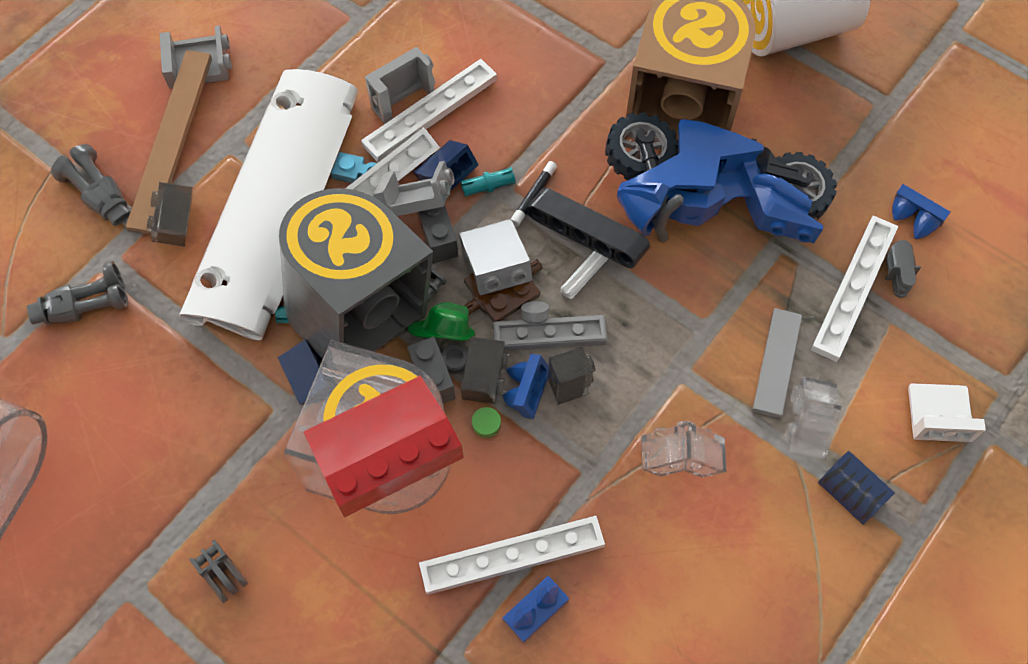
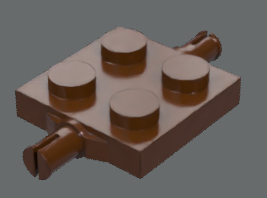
[464,259,543,322]

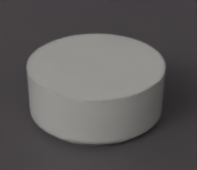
[521,301,549,323]

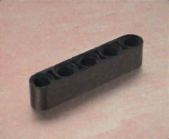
[526,188,650,269]

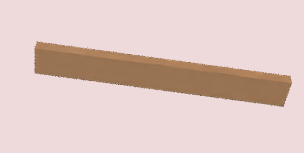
[126,50,212,235]

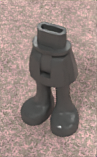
[51,144,130,226]
[27,261,128,325]

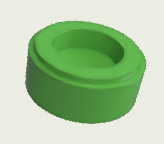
[472,407,501,438]

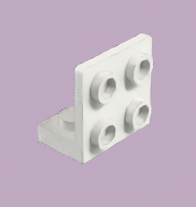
[908,384,985,442]

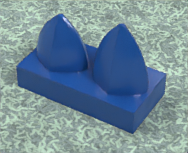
[892,184,950,239]
[502,354,551,419]
[502,576,569,643]

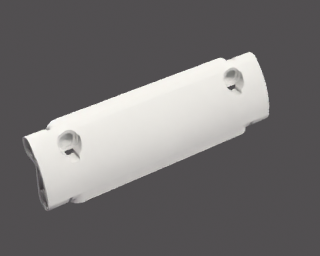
[179,69,358,340]

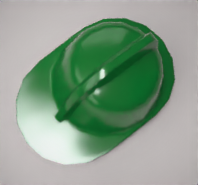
[407,302,475,341]

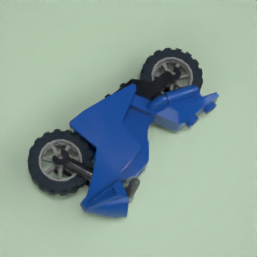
[605,113,837,243]

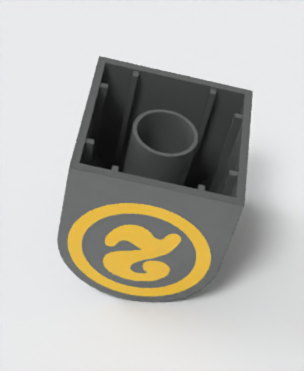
[279,188,433,377]

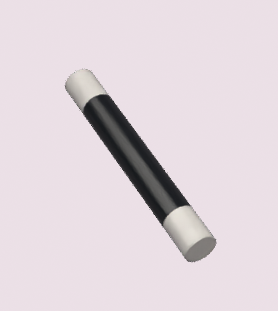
[511,161,557,227]

